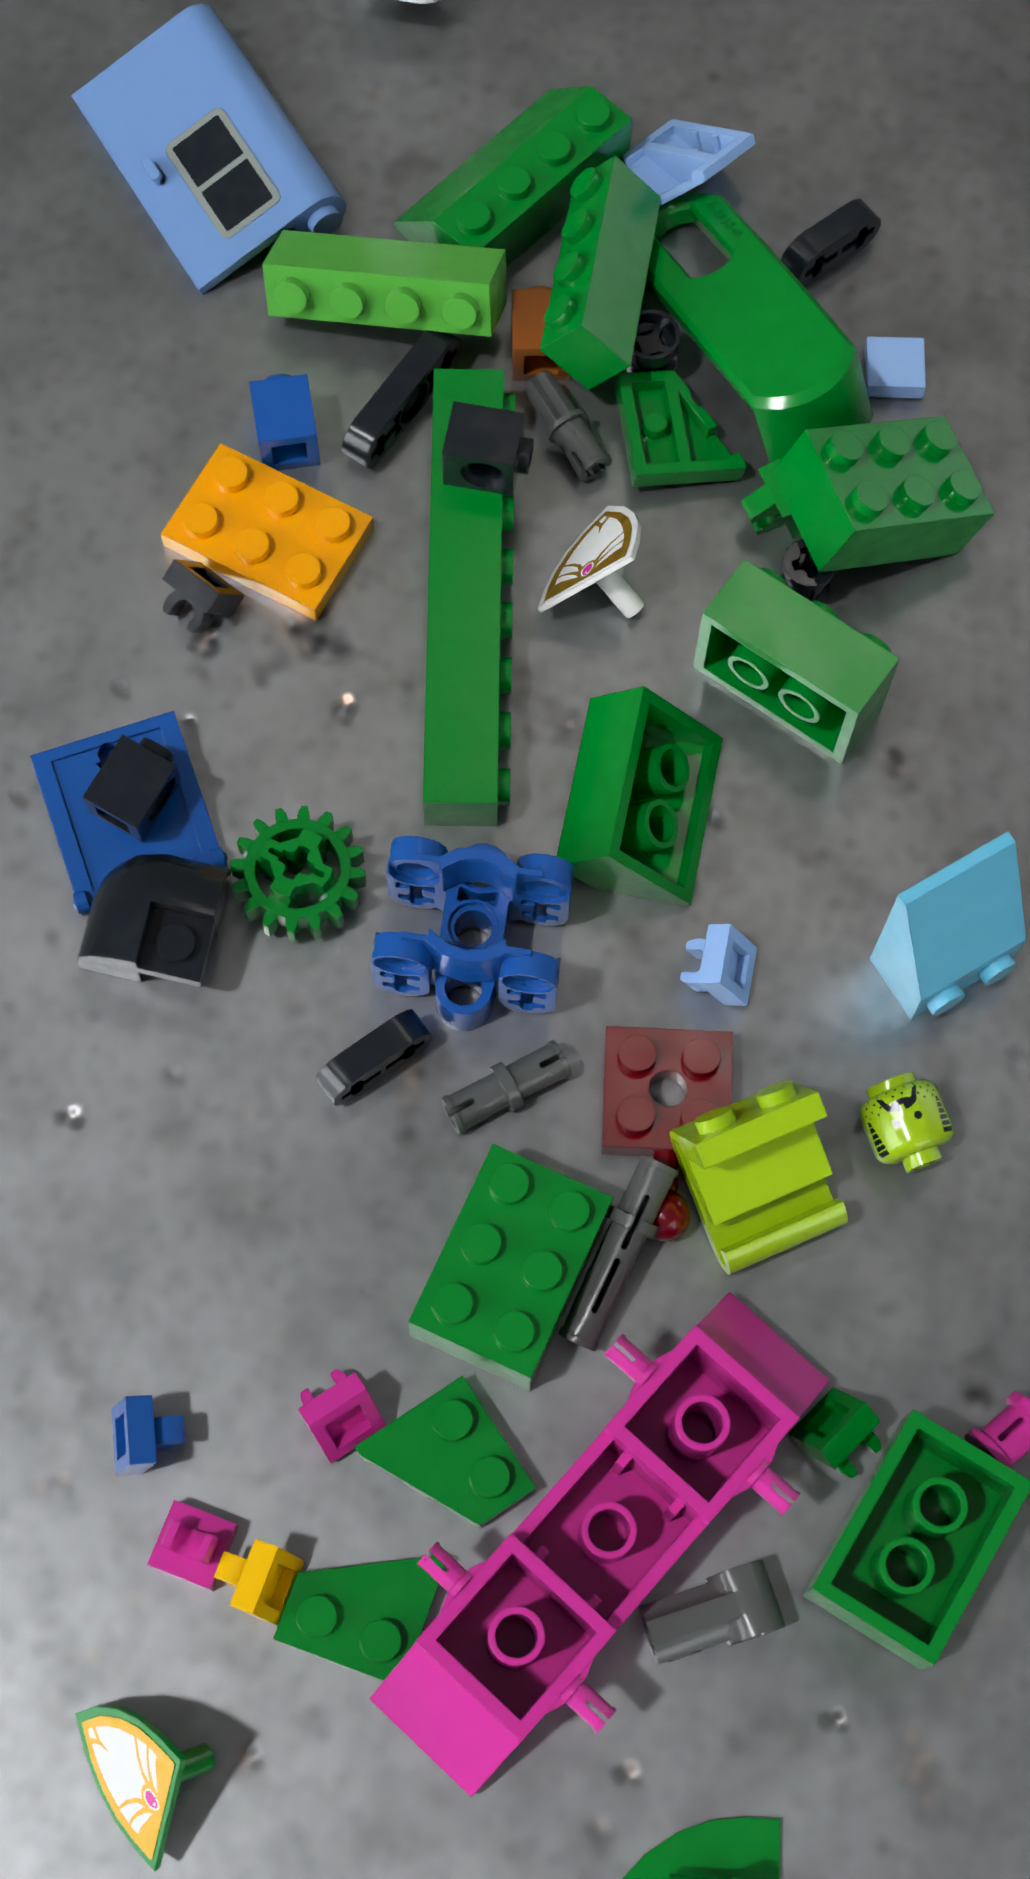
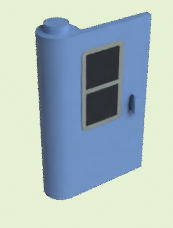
[71,4,347,294]

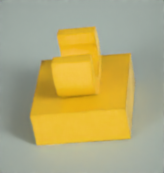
[214,1539,305,1626]

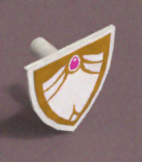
[538,505,644,618]

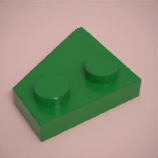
[354,1375,536,1529]
[273,1556,446,1681]

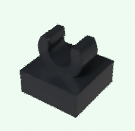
[162,559,245,633]

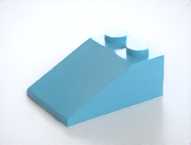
[870,832,1026,1020]

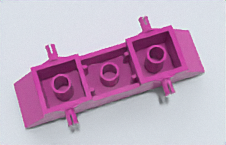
[369,1292,830,1797]

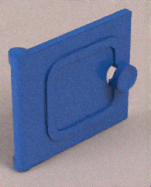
[30,710,228,914]

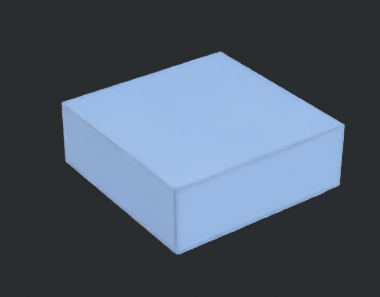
[864,336,926,399]

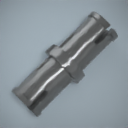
[440,1040,572,1134]

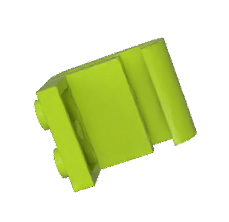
[669,1080,848,1275]

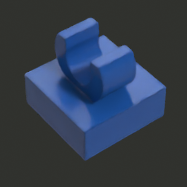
[111,1395,186,1476]

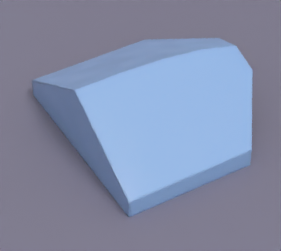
[622,119,755,205]

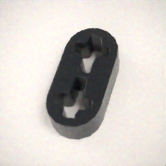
[781,198,881,286]
[315,1009,433,1106]

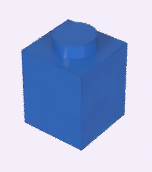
[249,374,321,471]

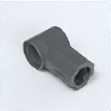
[639,1559,786,1665]

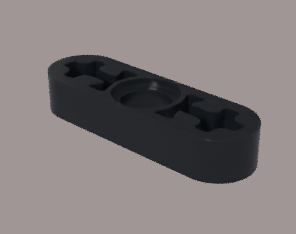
[342,331,462,468]

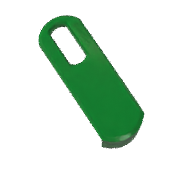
[646,193,873,463]

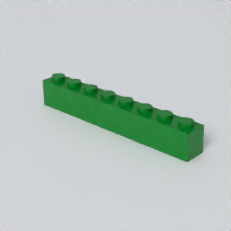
[423,368,515,827]

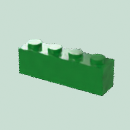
[540,155,661,390]

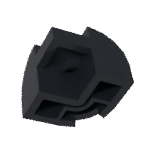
[77,854,231,987]

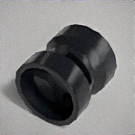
[621,309,681,373]

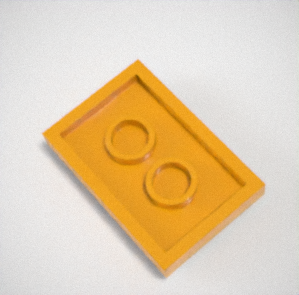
[161,443,374,621]

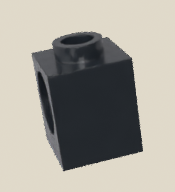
[442,401,534,496]
[83,734,181,843]

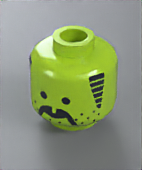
[859,1072,955,1173]

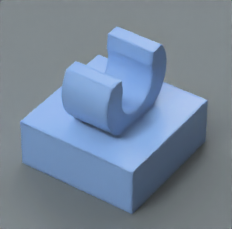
[680,924,757,1006]

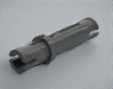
[558,1154,679,1352]

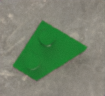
[614,370,746,487]

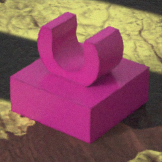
[298,1369,386,1464]
[147,1500,239,1591]

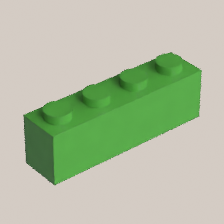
[263,230,507,337]

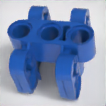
[370,836,574,1032]

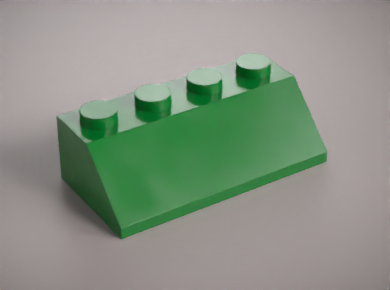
[394,86,632,267]

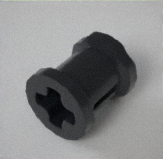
[781,539,835,602]

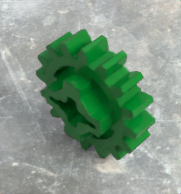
[230,805,367,942]

